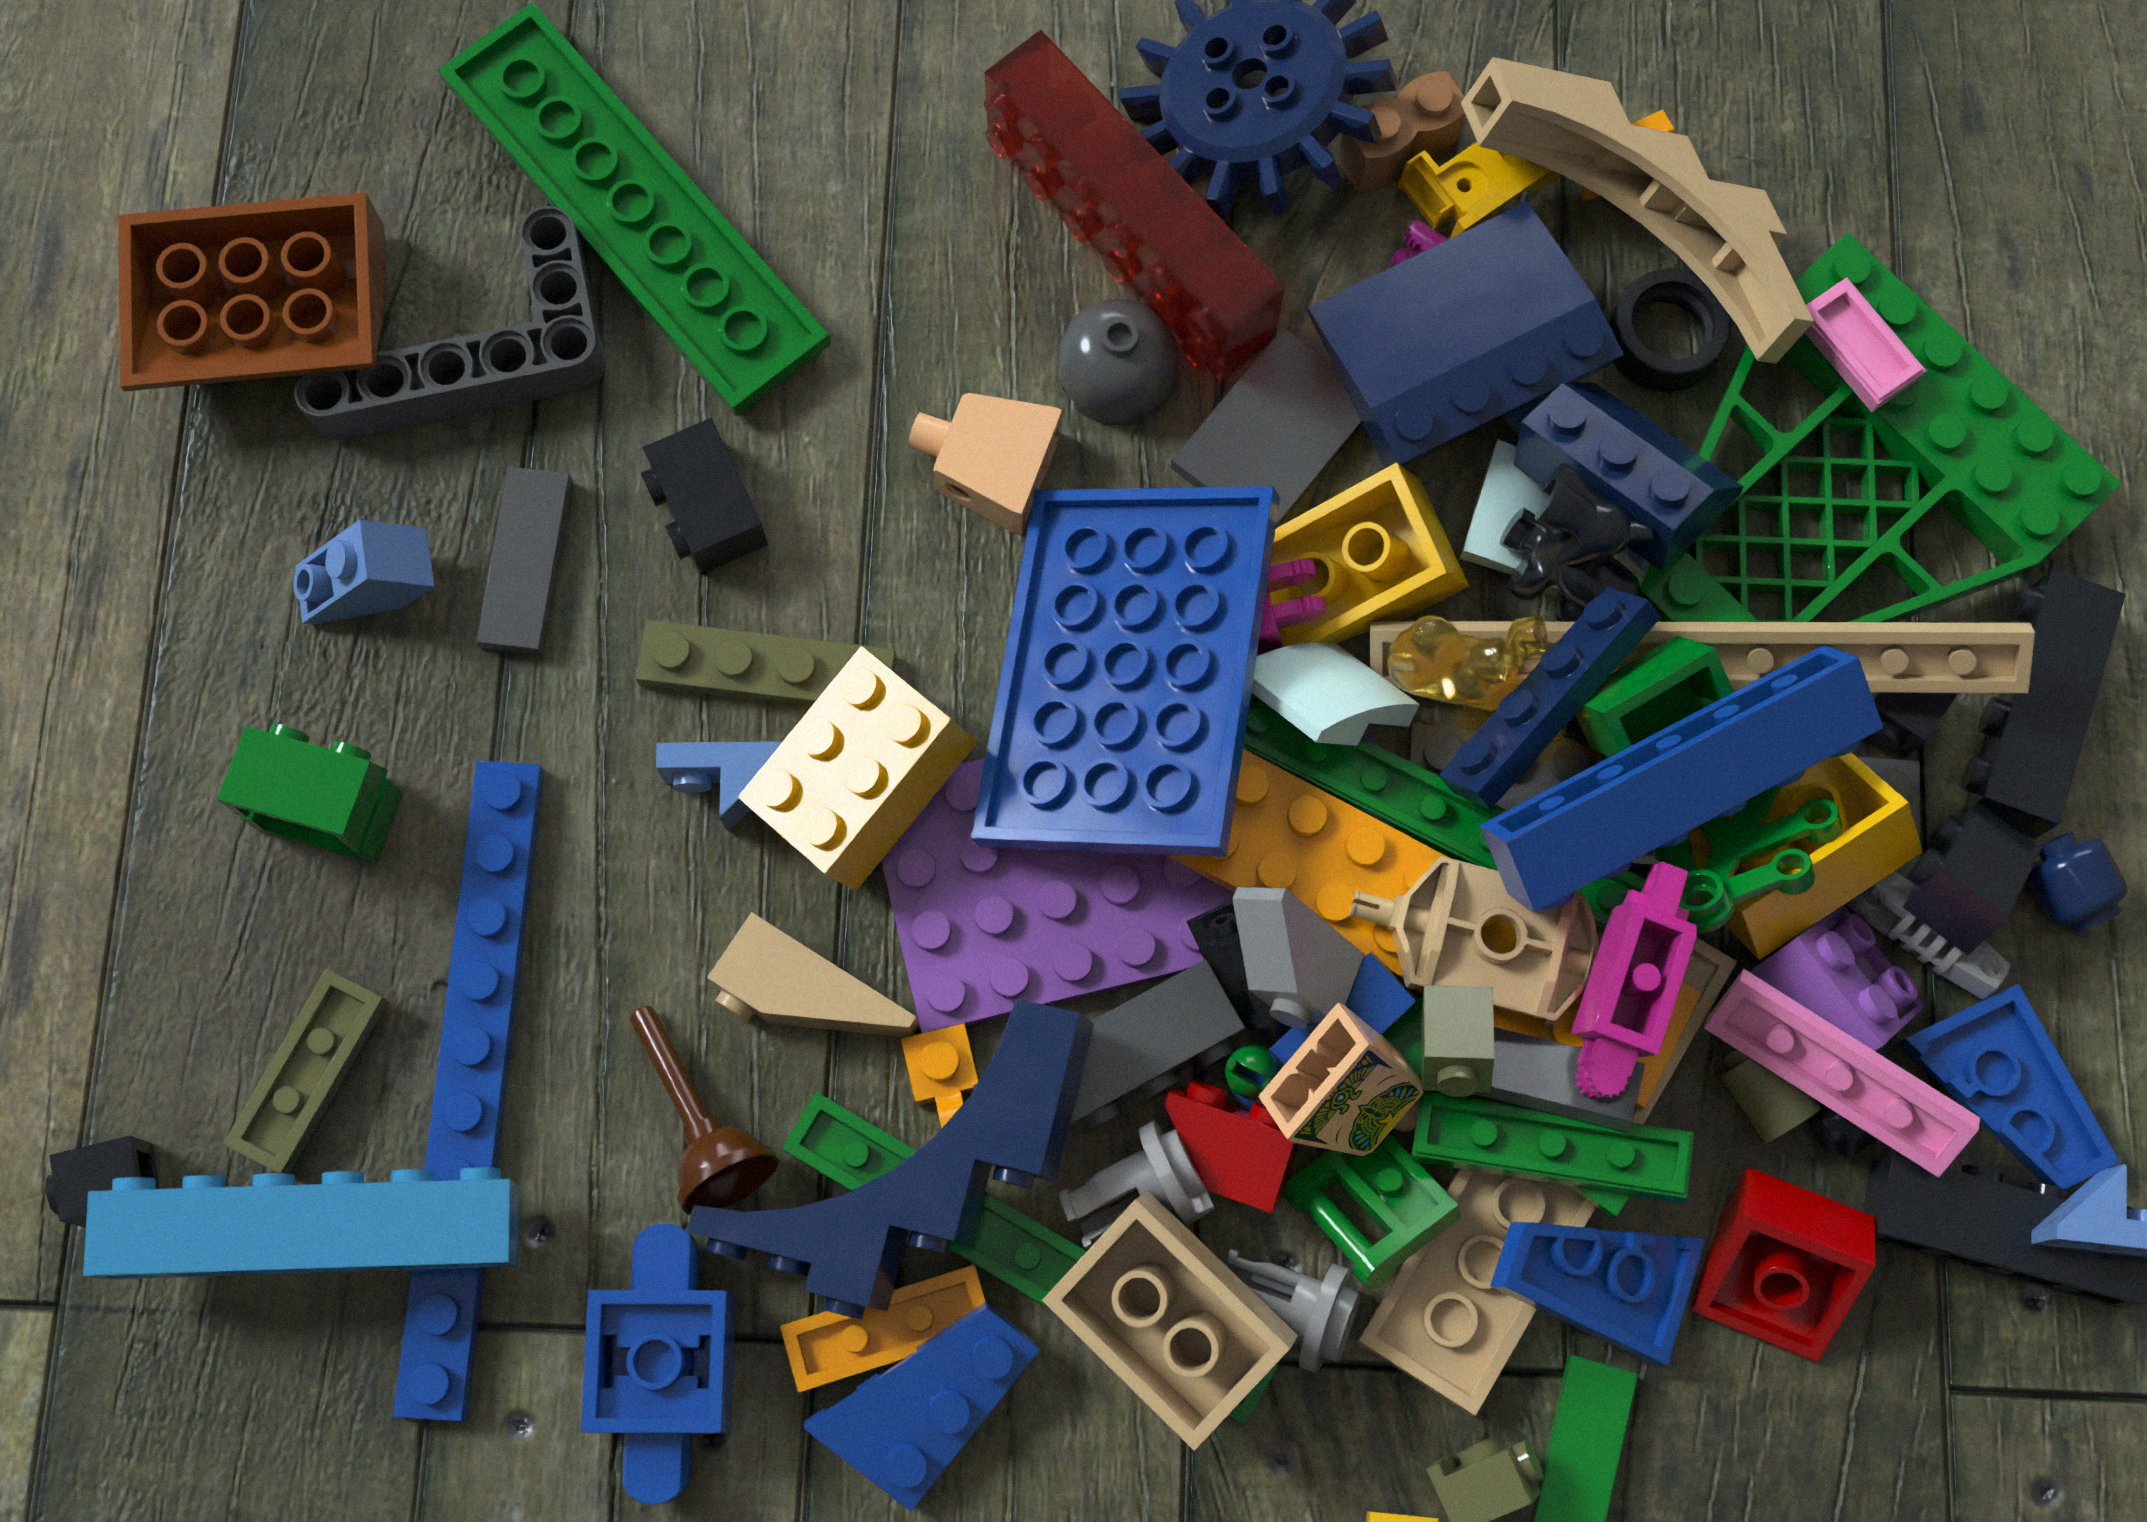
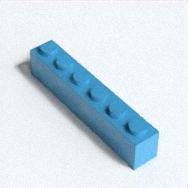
[83,1167,520,1280]

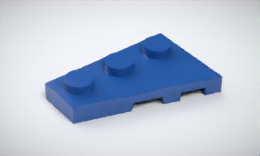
[1897,984,2120,1189]
[1490,1222,1706,1366]
[804,1302,1040,1512]

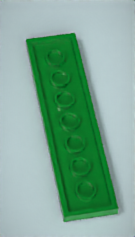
[438,2,831,417]

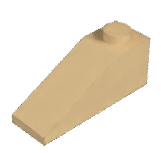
[707,912,920,1037]

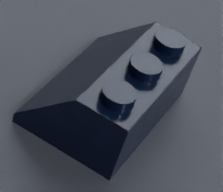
[1514,382,1743,572]

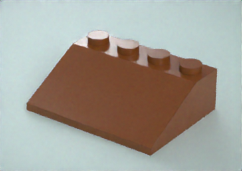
[118,192,387,392]

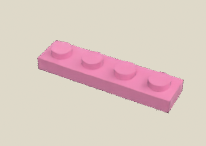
[1704,969,1980,1178]

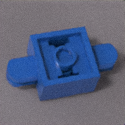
[581,1223,736,1505]

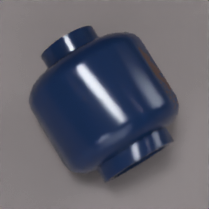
[2026,832,2128,933]

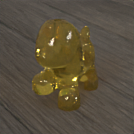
[1387,615,1562,742]

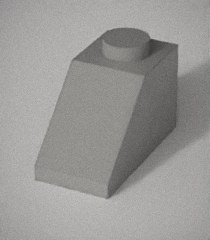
[1232,887,1364,1029]

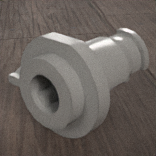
[1059,1120,1215,1251]
[1227,1249,1361,1373]

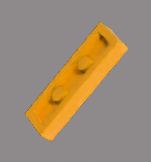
[780,1264,986,1393]

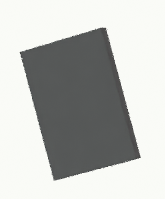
[1171,327,1363,528]

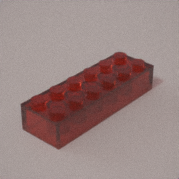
[984,29,1285,382]

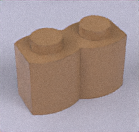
[1337,71,1466,193]

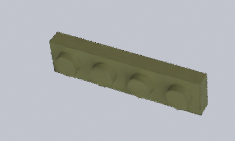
[636,619,896,707]

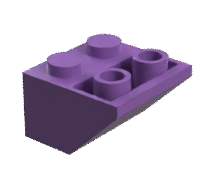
[1749,905,1925,1051]

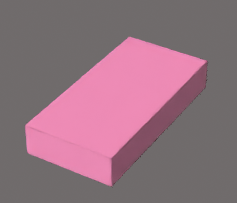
[1804,277,1926,412]

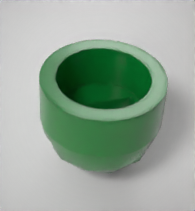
[1225,1044,1280,1099]

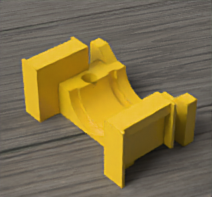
[1397,142,1561,239]

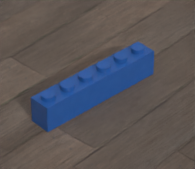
[1480,645,1883,912]

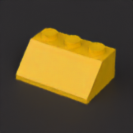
[1689,752,1923,960]

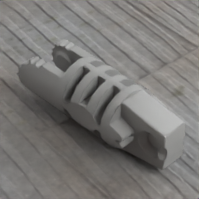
[1847,871,2011,1000]

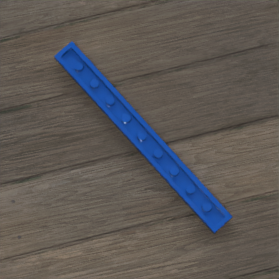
[393,760,545,1422]

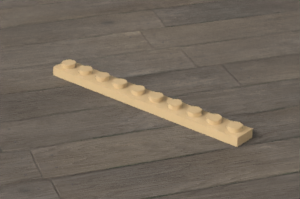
[1370,621,2035,693]

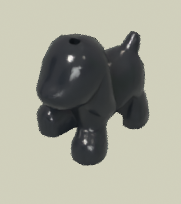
[1500,463,1655,622]

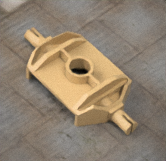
[1349,856,1599,1026]

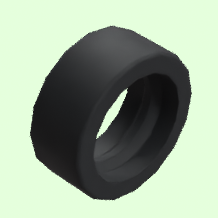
[1609,268,1731,393]

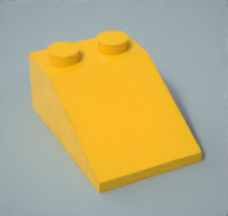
[1270,462,1469,647]

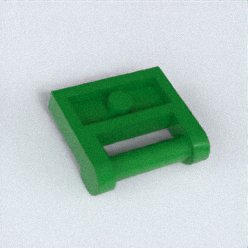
[1282,1133,1461,1290]

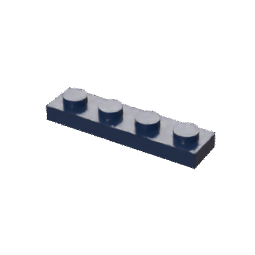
[1439,587,1661,810]

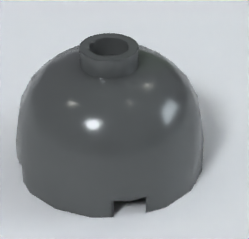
[1058,299,1178,425]

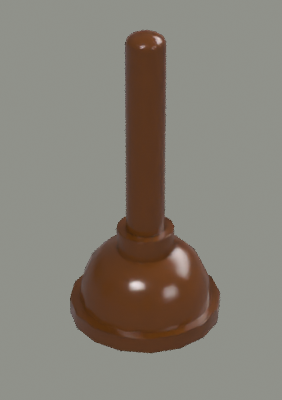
[630,1006,779,1215]

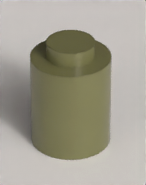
[1719,1049,1822,1144]

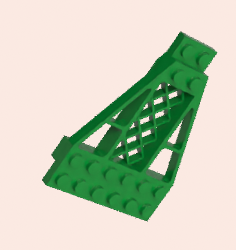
[1639,232,2122,700]

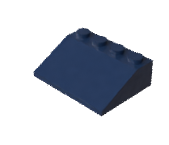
[1306,201,1624,468]

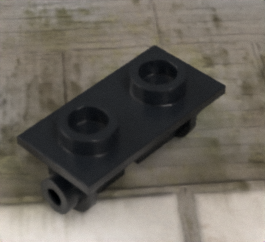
[1187,900,1284,1036]

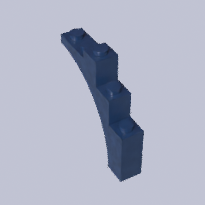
[686,999,1094,1320]

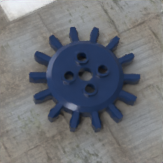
[1119,0,1397,220]

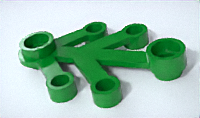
[1652,769,1843,934]

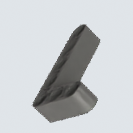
[294,206,606,440]

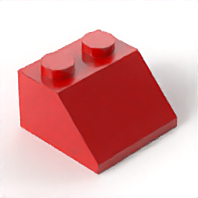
[1691,1166,1876,1362]

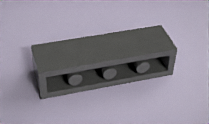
[973,959,1245,1146]

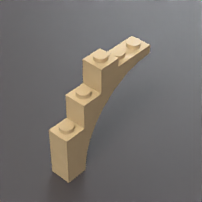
[1461,57,1814,364]

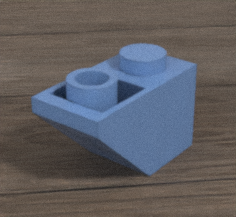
[293,519,435,625]

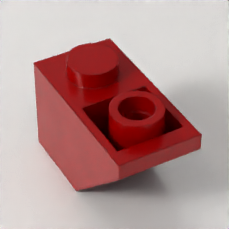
[1164,1081,1299,1213]

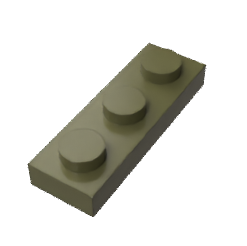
[223,968,389,1174]

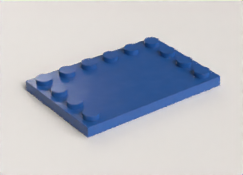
[971,486,1280,857]

